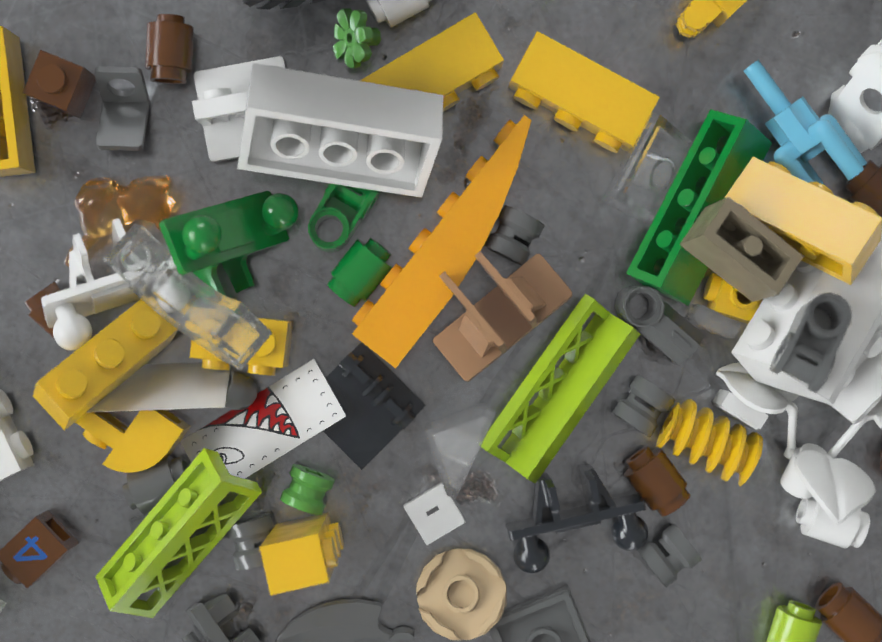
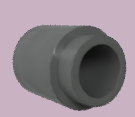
[122,456,189,515]

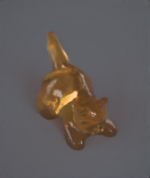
[65,176,175,268]

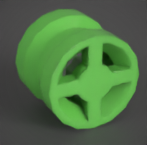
[280,464,335,515]

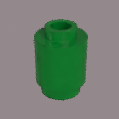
[327,237,393,307]

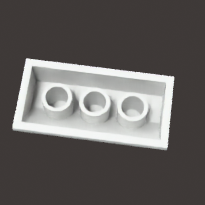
[237,63,443,198]
[731,236,882,406]

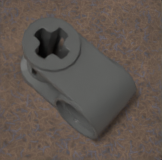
[770,293,852,393]

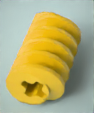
[656,399,763,487]

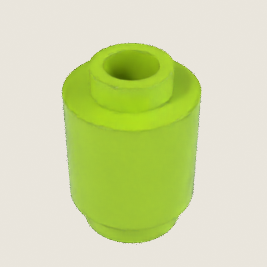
[766,600,822,642]

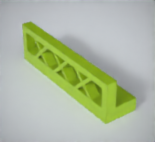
[479,293,641,484]
[95,448,262,618]

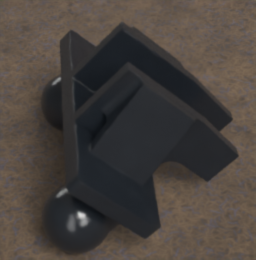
[506,464,648,573]

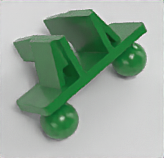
[159,190,299,309]

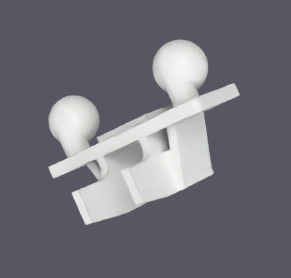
[41,218,191,351]

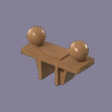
[433,251,573,382]

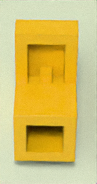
[75,410,191,473]

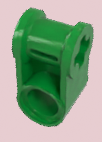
[308,183,381,253]

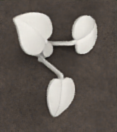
[715,362,882,525]

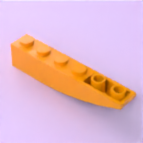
[351,115,532,368]

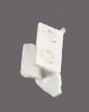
[825,39,882,153]

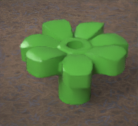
[333,8,381,68]

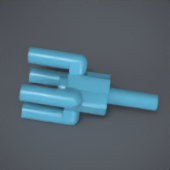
[743,59,867,186]

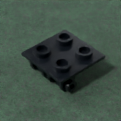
[323,342,426,470]

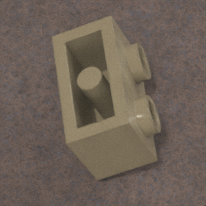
[680,197,804,302]

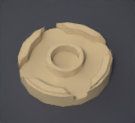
[416,549,507,640]

